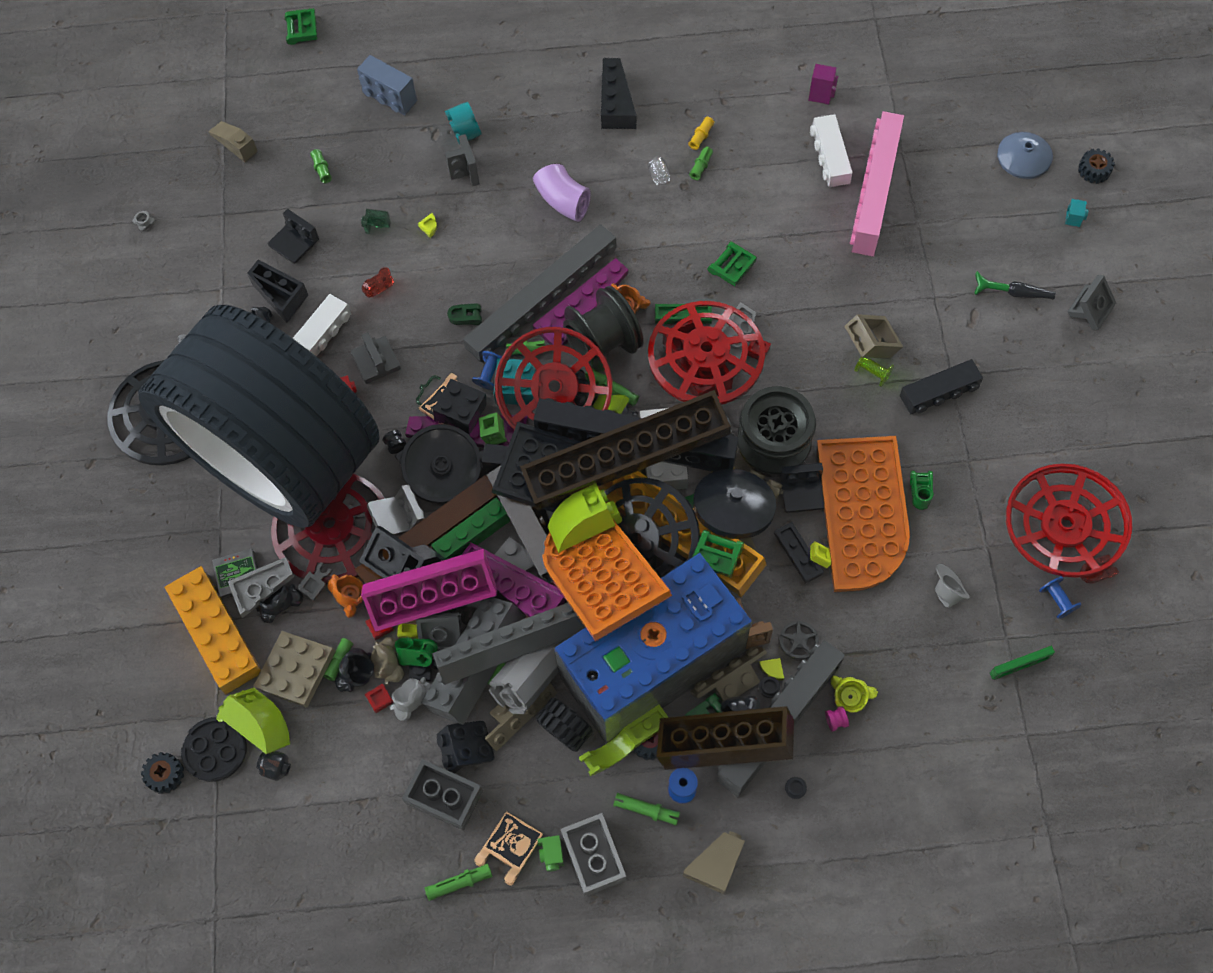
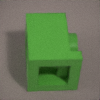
[479,412,507,445]
[537,835,564,872]

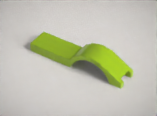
[579,705,668,776]

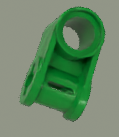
[910,470,934,510]
[395,637,438,667]

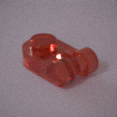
[361,267,394,298]
[1080,554,1119,584]

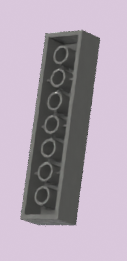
[717,640,845,798]

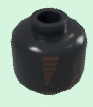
[256,751,291,781]

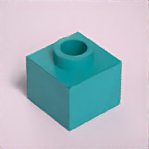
[1065,199,1089,227]

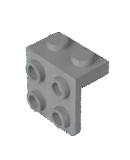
[367,485,424,535]

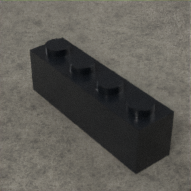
[900,359,983,415]

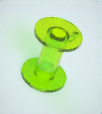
[854,357,895,387]

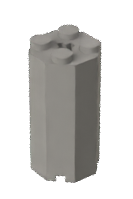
[489,638,569,714]

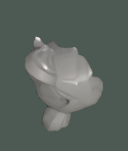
[389,677,432,721]

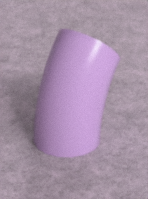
[533,164,591,222]

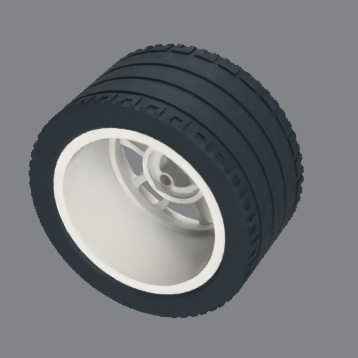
[138,305,380,528]

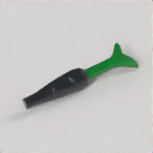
[975,271,1056,299]

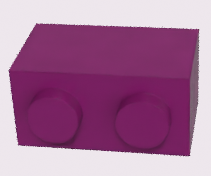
[808,64,839,105]

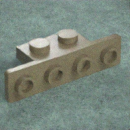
[690,646,767,703]
[485,683,557,751]

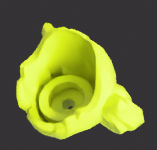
[831,675,878,713]

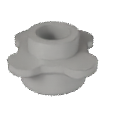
[133,211,155,231]

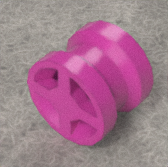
[825,706,849,732]

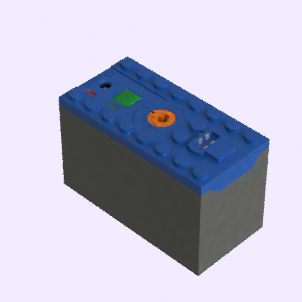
[555,553,752,744]

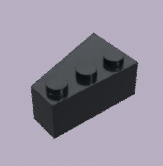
[247,259,308,323]

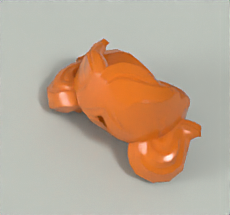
[611,284,651,314]
[327,574,363,618]

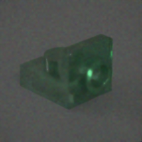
[361,209,391,234]

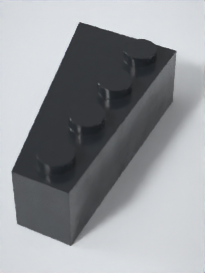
[601,58,637,129]

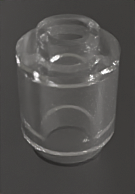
[648,157,670,185]

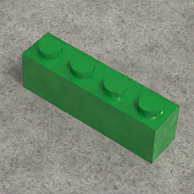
[431,498,510,559]

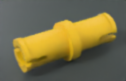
[688,117,715,150]

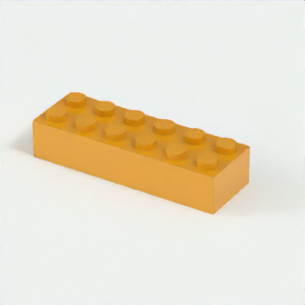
[164,566,261,694]

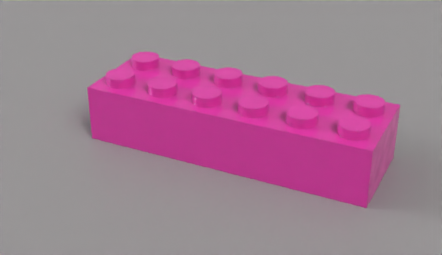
[361,549,497,631]

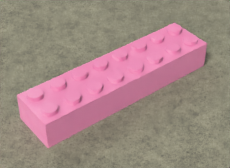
[850,111,904,257]

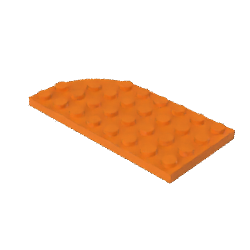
[816,436,910,592]
[542,519,672,641]

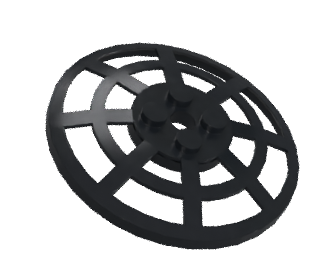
[107,360,191,465]
[605,477,700,576]

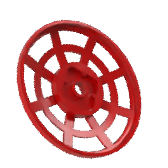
[648,301,765,405]
[495,327,613,430]
[1006,463,1132,578]

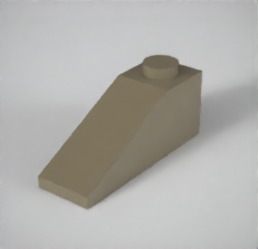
[209,121,258,163]

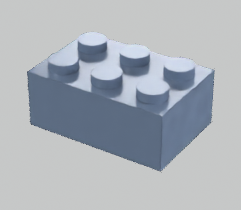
[357,55,417,115]

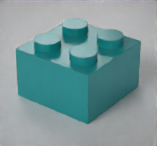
[493,358,536,405]

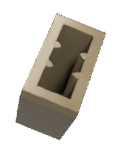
[683,831,745,894]

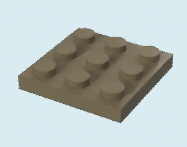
[253,631,336,708]

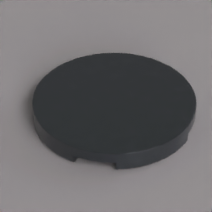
[181,717,247,782]

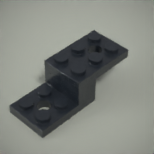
[359,526,457,613]

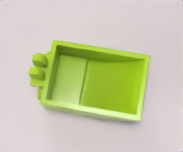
[548,483,622,553]
[217,688,290,754]

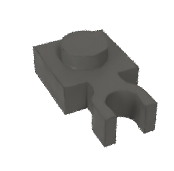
[297,562,333,601]

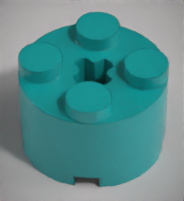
[445,101,482,145]

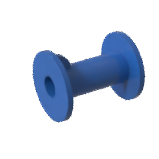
[472,351,502,390]
[1039,576,1082,619]
[668,768,698,804]

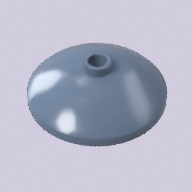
[997,132,1053,179]

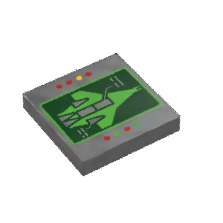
[212,548,257,599]

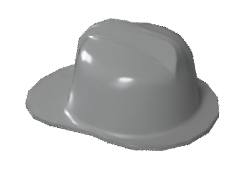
[935,564,970,608]

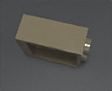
[844,314,903,358]

